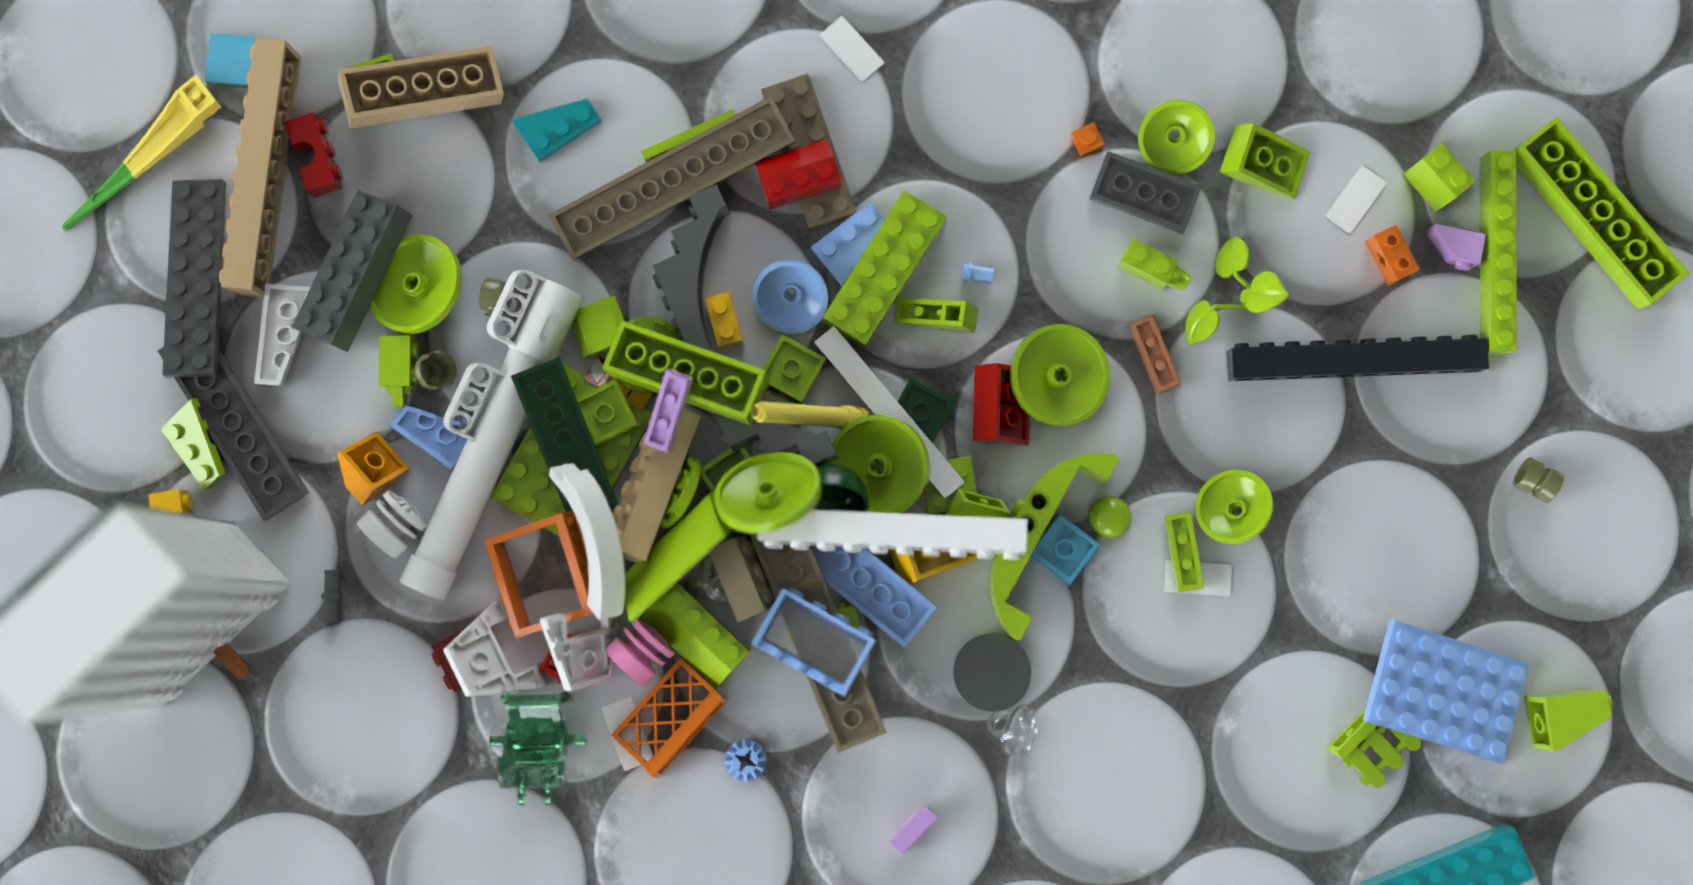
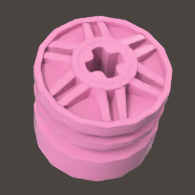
[605,618,675,687]

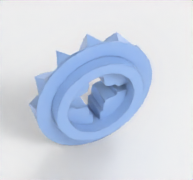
[725,739,767,782]

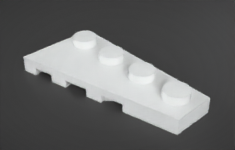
[254,284,311,387]

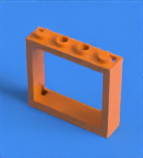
[485,511,594,639]

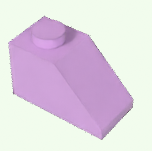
[1427,224,1486,270]

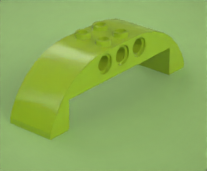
[988,453,1120,641]

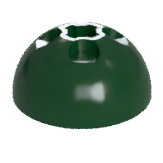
[812,463,869,512]

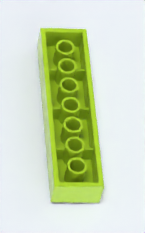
[1512,116,1690,310]

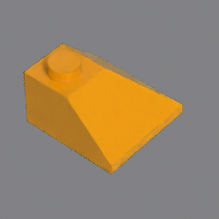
[338,431,410,506]

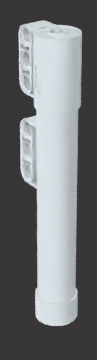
[399,270,583,601]

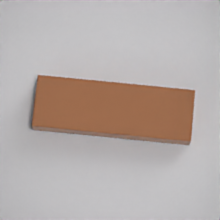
[1128,314,1181,394]

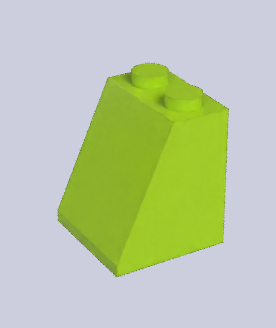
[1403,142,1476,212]
[1524,688,1613,751]

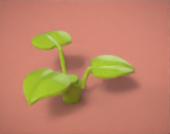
[1185,236,1290,346]

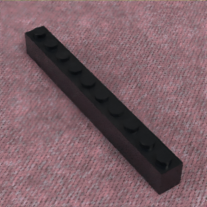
[1226,335,1489,382]

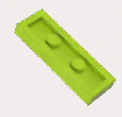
[1164,512,1204,592]

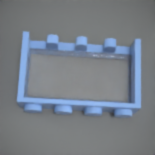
[751,587,876,697]

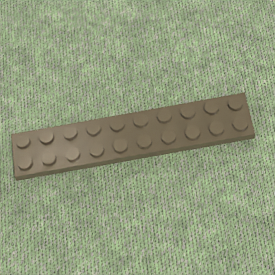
[549,96,795,260]
[749,533,887,753]

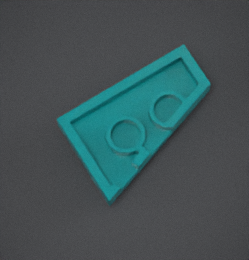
[511,99,602,162]

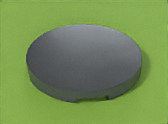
[953,634,1031,712]

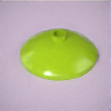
[1138,99,1215,175]
[1195,469,1273,544]

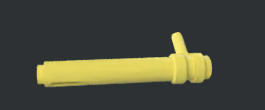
[751,401,874,430]

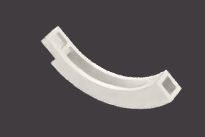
[549,463,625,620]

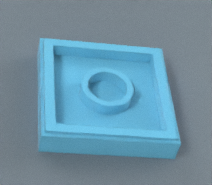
[205,33,255,87]
[1031,513,1101,585]

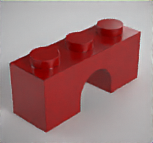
[284,112,343,198]

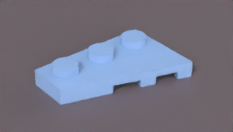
[390,405,467,471]

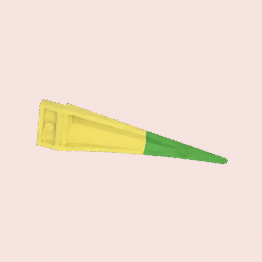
[61,75,221,231]

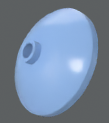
[752,260,829,334]

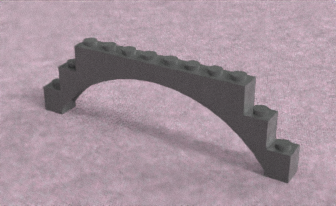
[652,184,839,466]

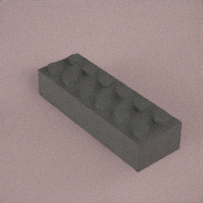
[292,190,413,352]

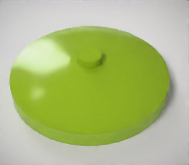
[370,234,462,334]
[1010,324,1110,427]
[830,414,930,514]
[714,452,822,533]

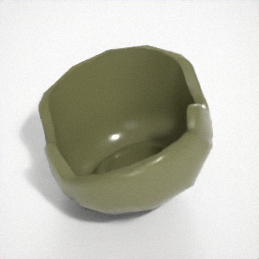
[479,278,512,317]
[414,350,457,390]

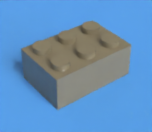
[709,534,776,622]

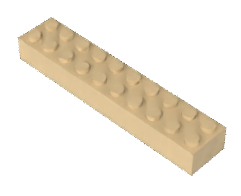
[219,37,301,299]

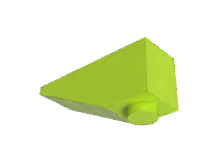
[894,298,979,333]

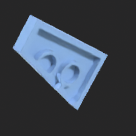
[811,202,885,288]

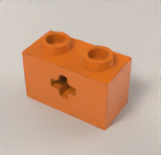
[1365,224,1420,286]

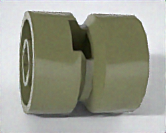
[1513,457,1564,503]

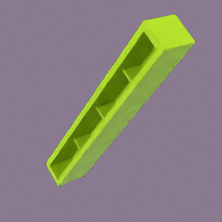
[1480,150,1517,356]

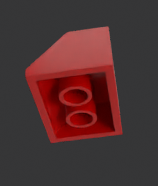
[755,139,842,210]
[972,363,1030,445]

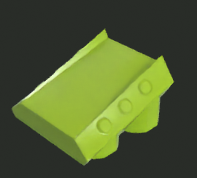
[572,296,624,358]

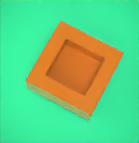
[1070,122,1105,157]

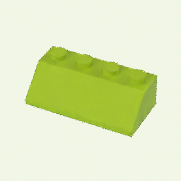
[642,581,751,689]

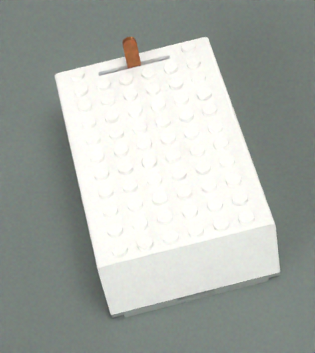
[0,503,290,724]

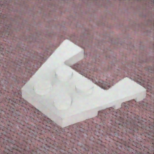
[443,596,546,697]
[540,613,620,691]

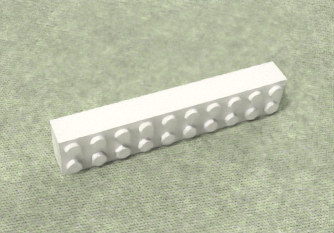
[757,510,1027,560]

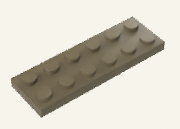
[761,74,857,230]

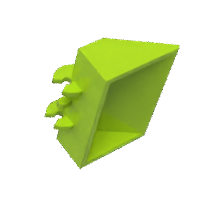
[624,489,732,623]

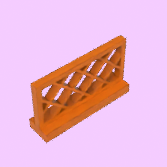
[611,658,728,778]

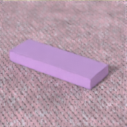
[643,369,693,453]

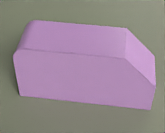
[890,805,938,854]

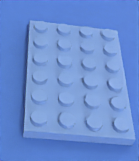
[1363,620,1530,764]

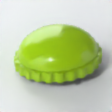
[1087,496,1132,539]

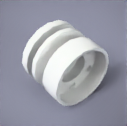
[357,490,428,559]

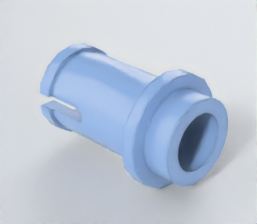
[961,262,994,284]

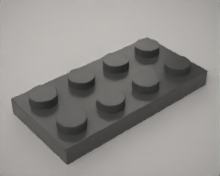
[1089,151,1202,234]

